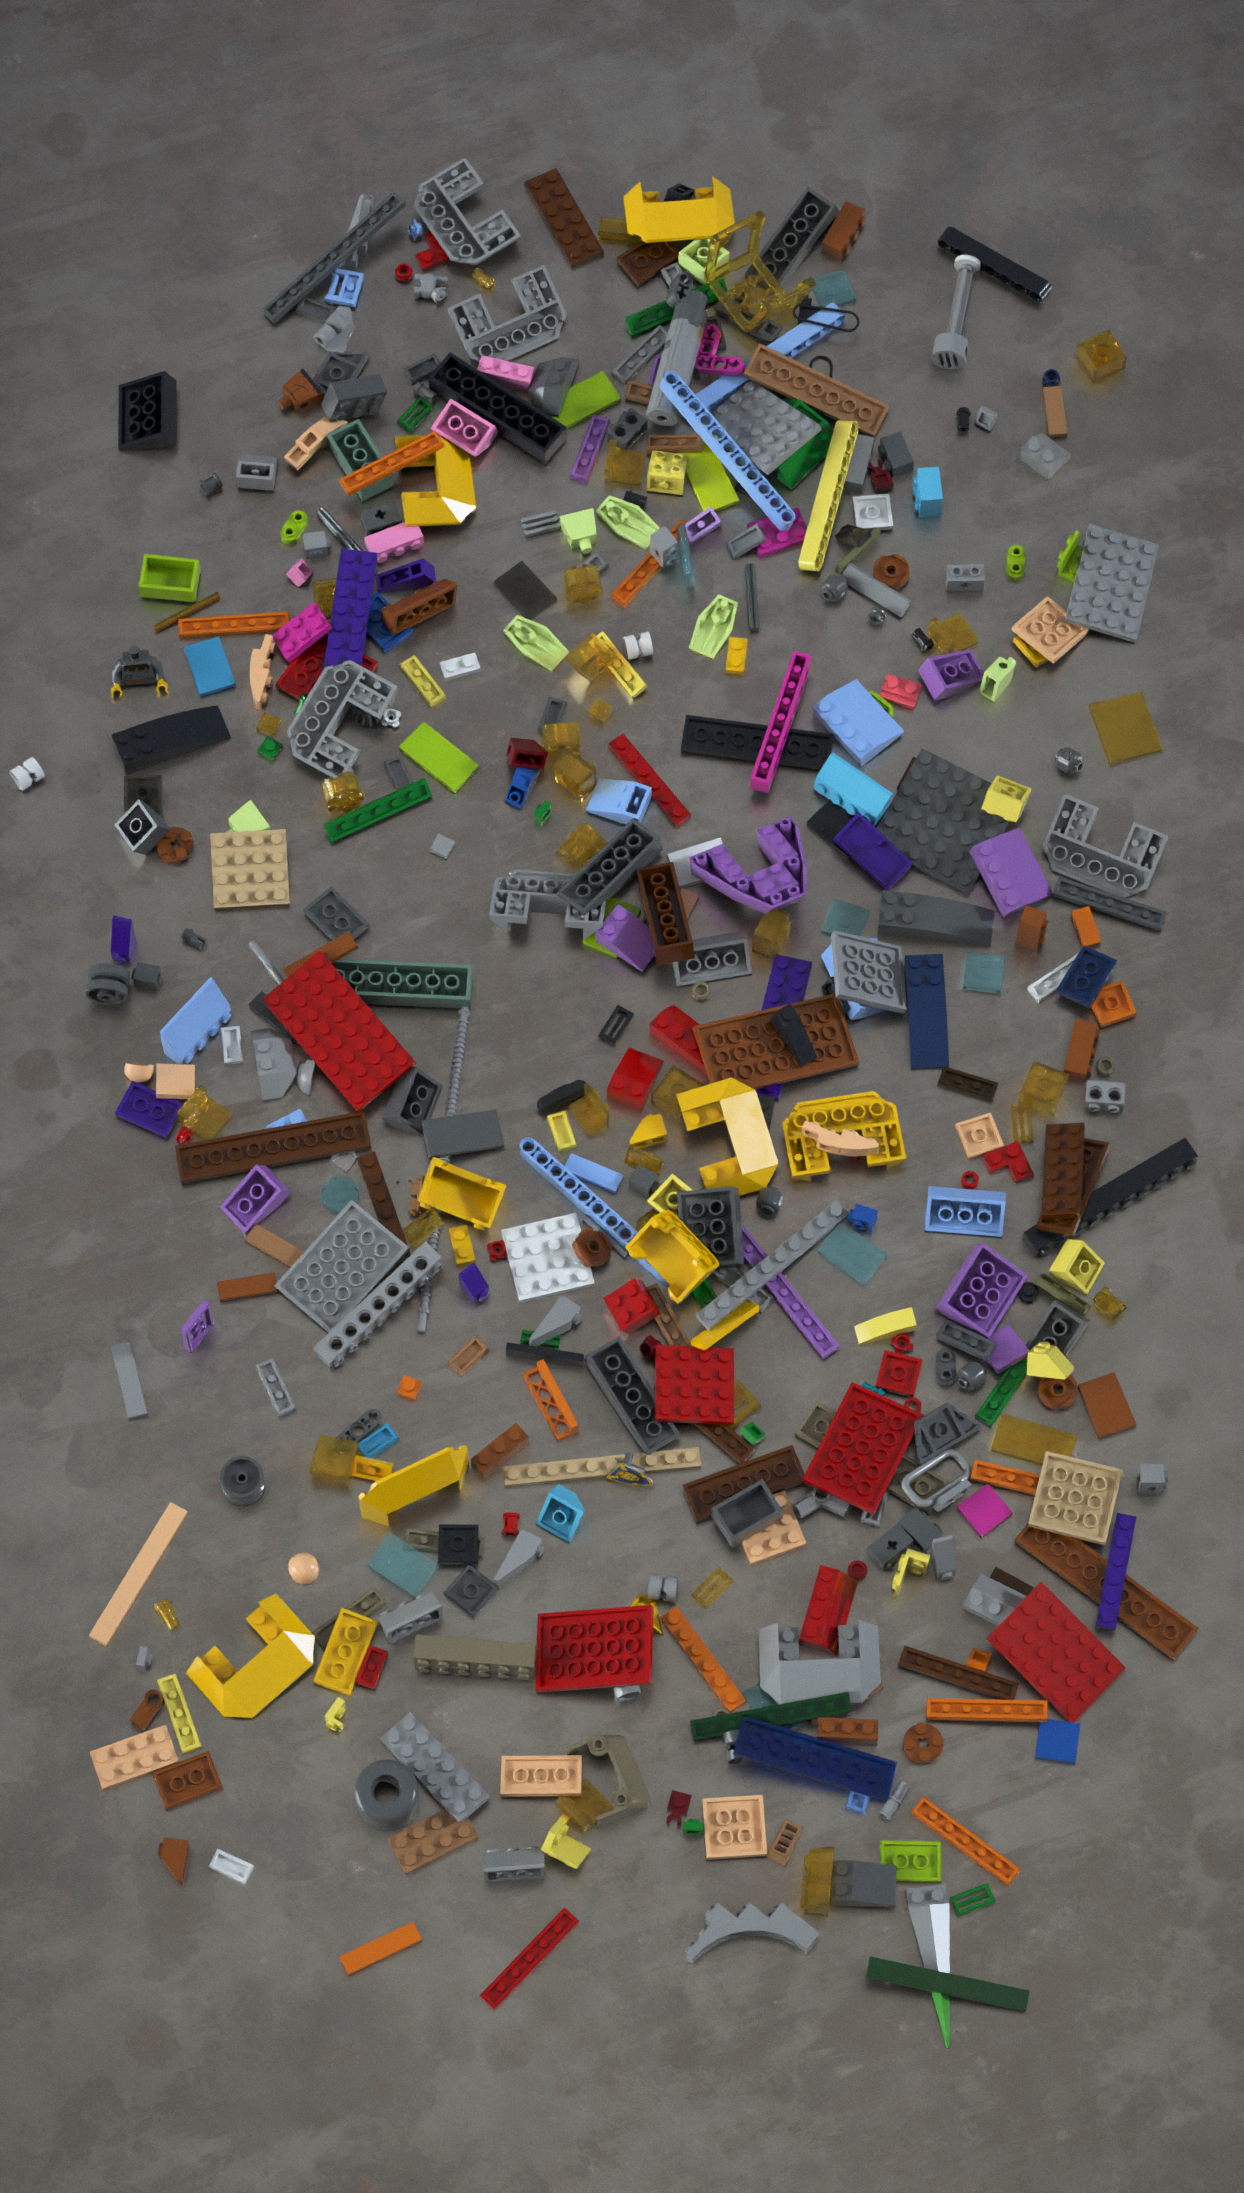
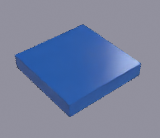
[1035,1719,1080,1764]

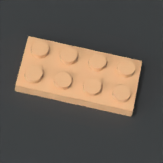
[90,1725,179,1790]
[500,1755,583,1797]

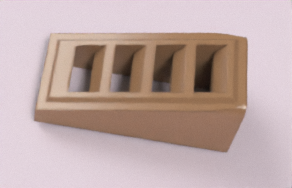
[767,1819,803,1866]

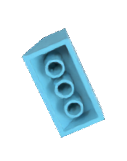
[813,752,893,827]

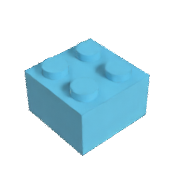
[912,467,943,518]

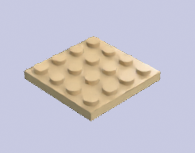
[210,829,290,909]
[1028,1451,1123,1545]

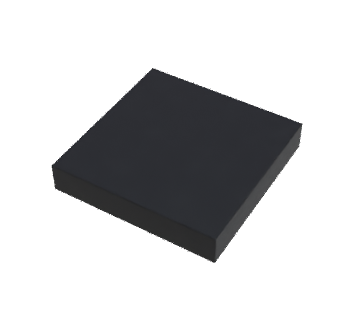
[438,1524,479,1565]

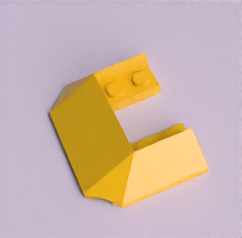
[623,176,735,243]
[394,434,476,526]
[676,1077,779,1196]
[782,1091,906,1182]
[358,1445,469,1526]
[186,1593,315,1719]

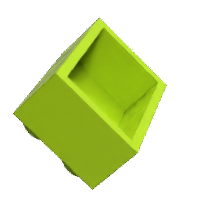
[139,554,201,602]

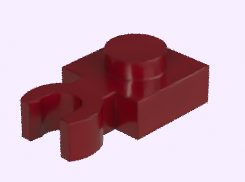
[869,459,894,493]
[666,1790,692,1828]

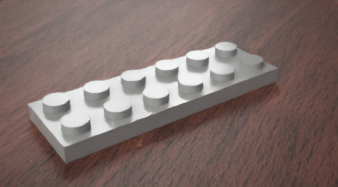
[380,1713,490,1824]

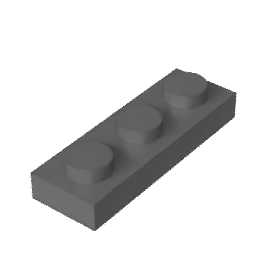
[936,1320,997,1362]

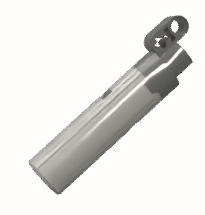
[646,271,708,426]

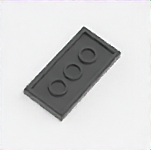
[421,1110,504,1158]

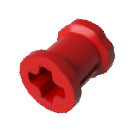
[501,1512,520,1537]

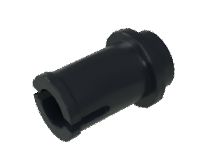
[956,407,971,432]
[623,490,648,508]
[911,628,934,652]

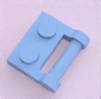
[324,268,364,308]

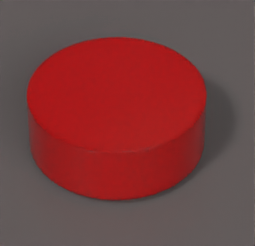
[847,1560,868,1581]

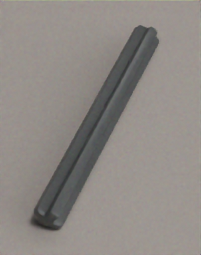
[317,507,379,574]

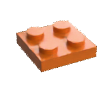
[1092,980,1137,1028]

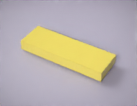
[399,655,446,708]

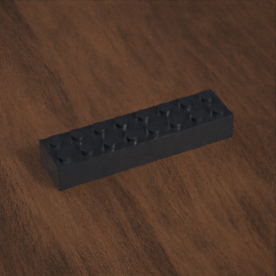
[428,352,567,464]

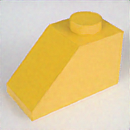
[629,1114,668,1151]

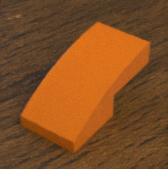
[1070,906,1101,947]

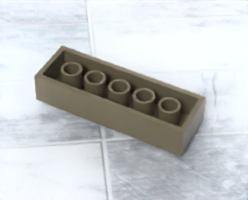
[413,1635,536,1680]

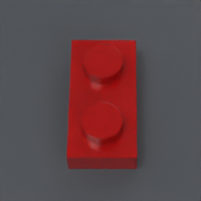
[355,1645,389,1690]

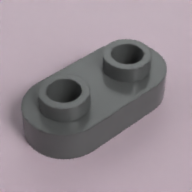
[936,1348,957,1387]

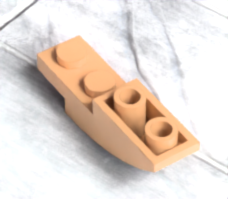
[284,416,348,471]
[250,634,276,710]
[802,1120,879,1156]

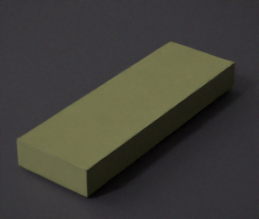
[836,528,881,573]
[1034,1273,1091,1315]

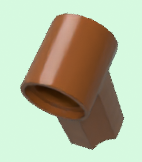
[130,1690,164,1730]

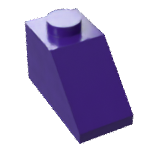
[459,1263,489,1304]

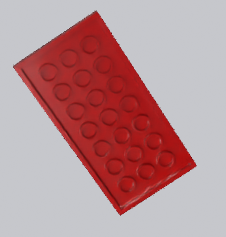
[262,950,416,1113]

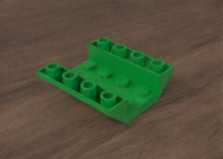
[775,398,833,490]

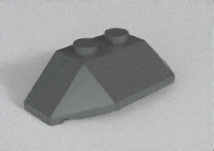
[528,357,579,417]

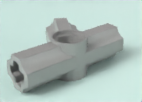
[791,1488,850,1519]

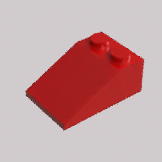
[607,1048,664,1111]

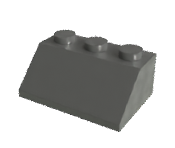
[382,1067,442,1136]

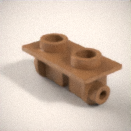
[408,1175,428,1218]

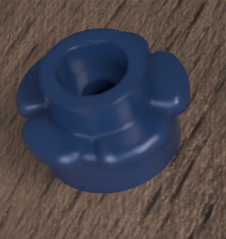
[1042,369,1060,387]

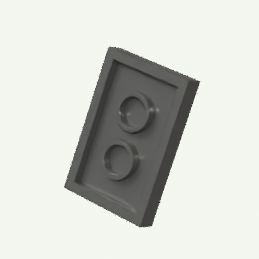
[303,886,370,941]

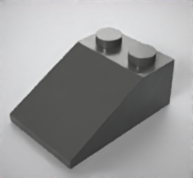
[1026,1299,1090,1357]
[831,1860,897,1907]

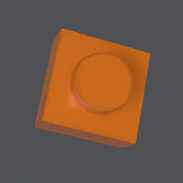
[397,1375,422,1401]
[967,1648,992,1672]

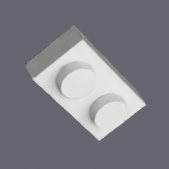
[440,653,481,681]

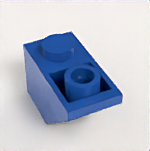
[505,767,540,809]

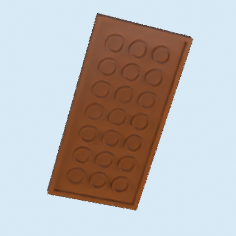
[693,993,860,1090]

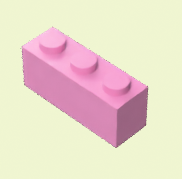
[477,356,535,393]
[364,522,424,563]

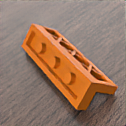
[523,1359,579,1441]

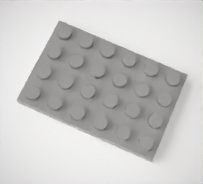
[701,380,822,475]
[1064,524,1159,643]
[274,1200,410,1333]

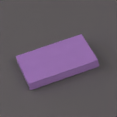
[180,1300,214,1353]

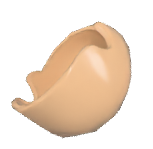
[124,1062,154,1083]
[288,1552,319,1585]

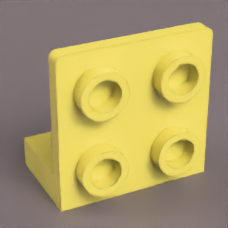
[646,451,688,495]
[892,1549,930,1597]
[541,1814,591,1869]

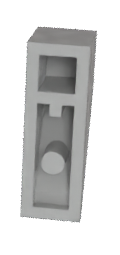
[529,1295,582,1347]
[494,1529,544,1587]
[930,1535,956,1580]

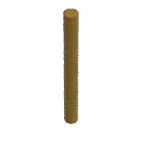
[153,592,220,632]

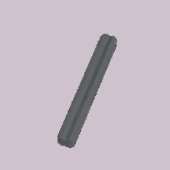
[745,563,759,631]

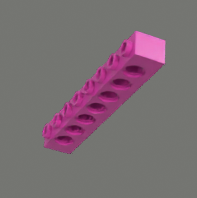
[750,651,811,793]

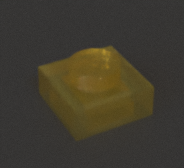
[588,698,614,724]
[257,712,282,737]

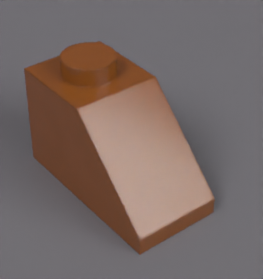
[158,1837,190,1885]

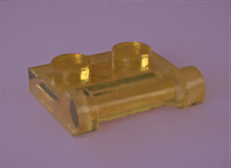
[727,1380,762,1431]

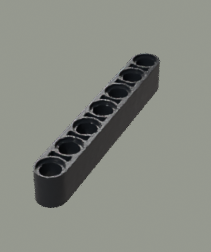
[937,227,1052,302]

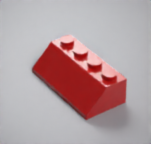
[650,1005,708,1077]

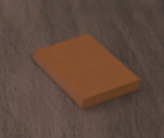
[1078,1372,1136,1439]
[152,1751,223,1811]

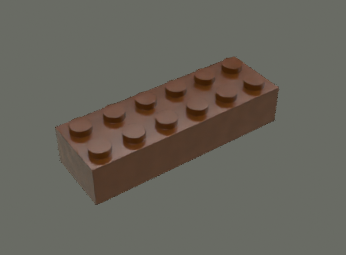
[636,862,695,965]

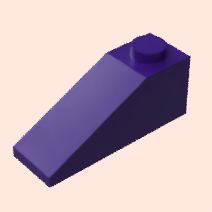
[376,559,436,593]
[111,915,137,963]

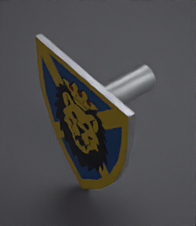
[605,1452,654,1486]

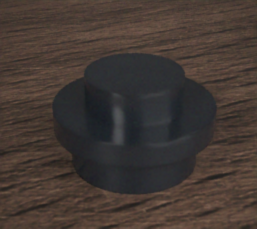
[1019,1282,1039,1301]

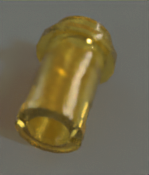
[472,267,495,289]

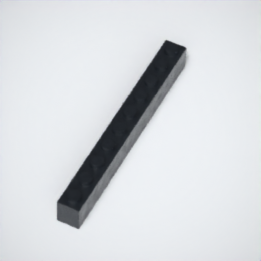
[1022,1138,1198,1257]

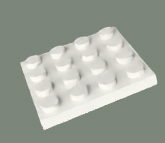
[501,1213,595,1303]

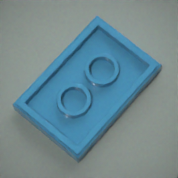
[184,636,236,697]

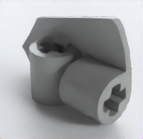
[314,306,354,353]

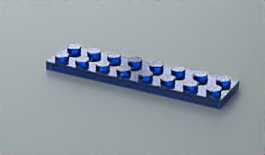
[733,1716,897,1802]

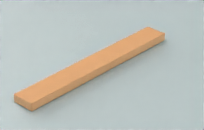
[89,1502,188,1647]

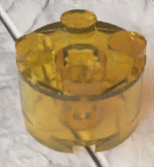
[563,564,603,605]
[321,772,364,813]

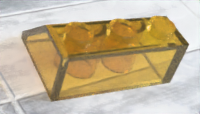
[800,1846,834,1916]

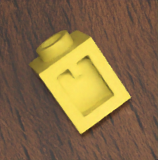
[324,1697,346,1732]

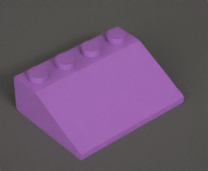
[969,827,1053,918]
[935,1242,1028,1339]

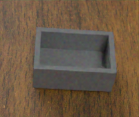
[321,374,388,421]
[711,1479,783,1548]

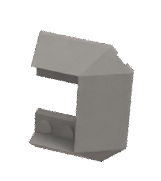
[414,157,521,265]
[447,265,567,362]
[287,660,398,783]
[1043,794,1169,898]
[489,869,606,940]
[758,1620,881,1704]

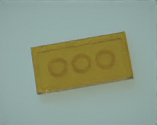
[991,1413,1077,1466]

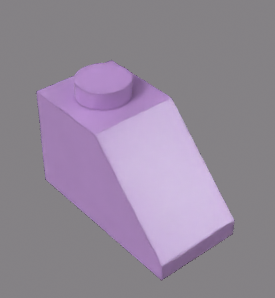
[681,507,722,542]

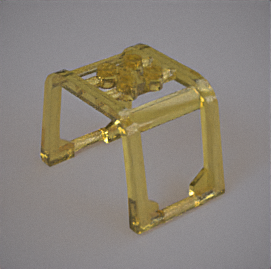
[705,210,816,332]

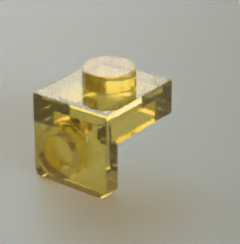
[1093,1286,1127,1320]

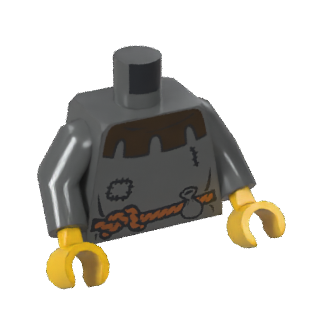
[111,646,168,697]

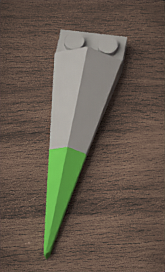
[906,1884,950,2048]

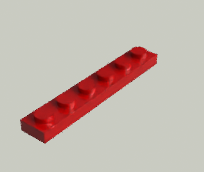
[608,734,691,827]

